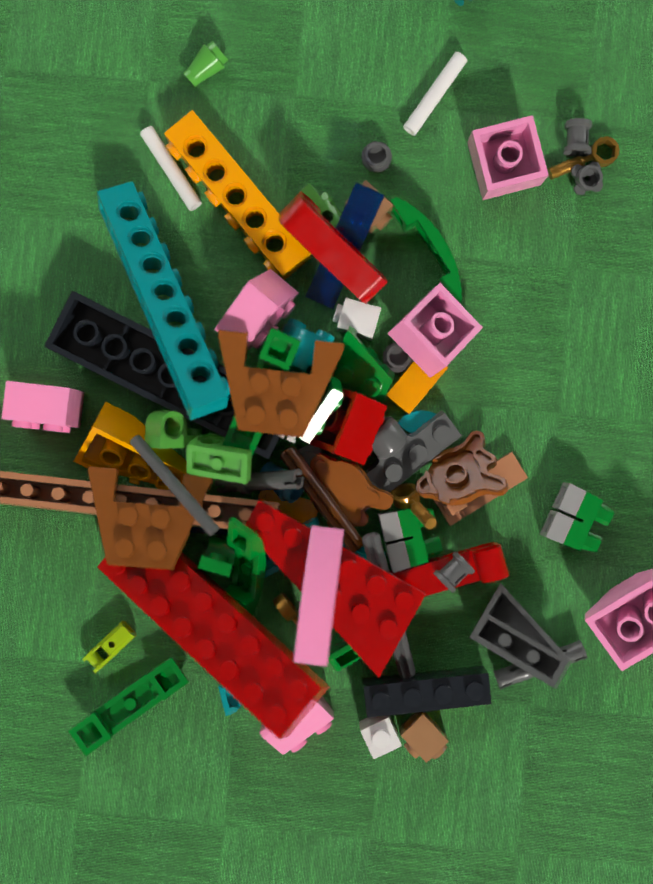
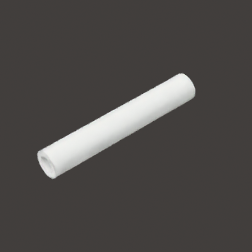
[403,52,467,136]
[140,126,202,211]

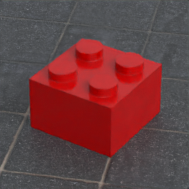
[306,389,387,465]

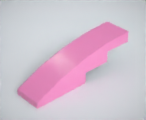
[294,525,344,667]

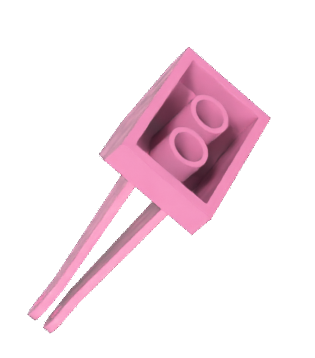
[585,569,653,671]

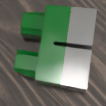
[539,482,614,552]
[377,508,443,572]

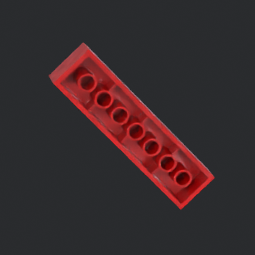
[97,552,330,740]

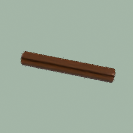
[280,446,363,552]

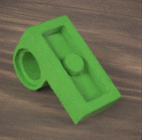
[145,410,203,449]
[186,434,252,484]

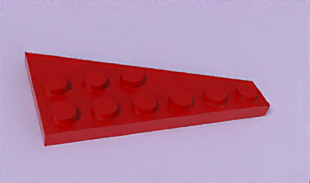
[245,499,426,677]

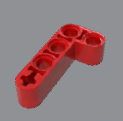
[278,191,388,304]
[389,542,510,596]

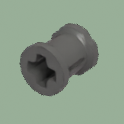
[564,118,592,157]
[433,551,475,593]

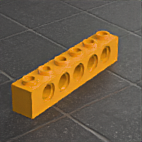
[164,110,311,280]

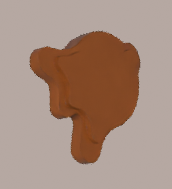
[416,431,508,506]
[310,453,394,528]

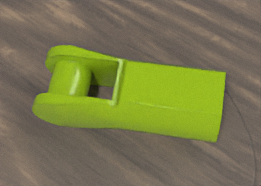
[82,621,137,673]

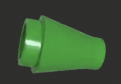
[183,41,228,87]

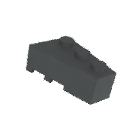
[469,583,572,689]

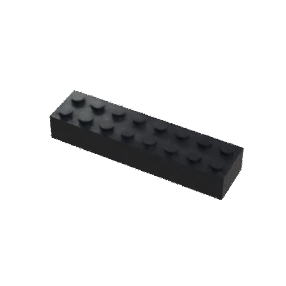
[44,291,281,459]

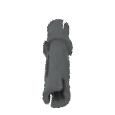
[215,469,304,494]
[493,640,587,690]

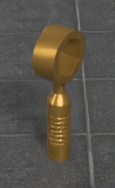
[547,137,620,180]
[391,483,437,529]
[273,592,299,631]

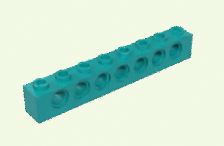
[97,181,231,421]

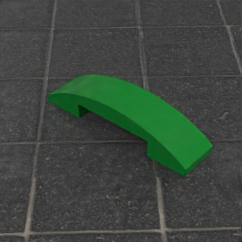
[390,197,462,303]
[223,327,302,456]
[224,517,266,616]
[68,656,189,757]

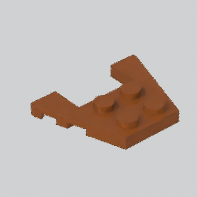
[218,330,344,437]
[88,466,213,570]

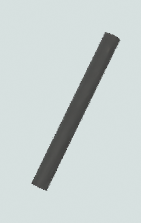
[130,435,219,536]

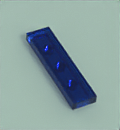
[305,182,385,309]

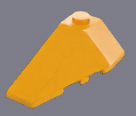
[74,401,186,490]

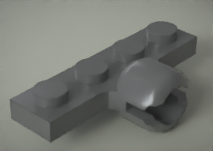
[364,410,462,511]

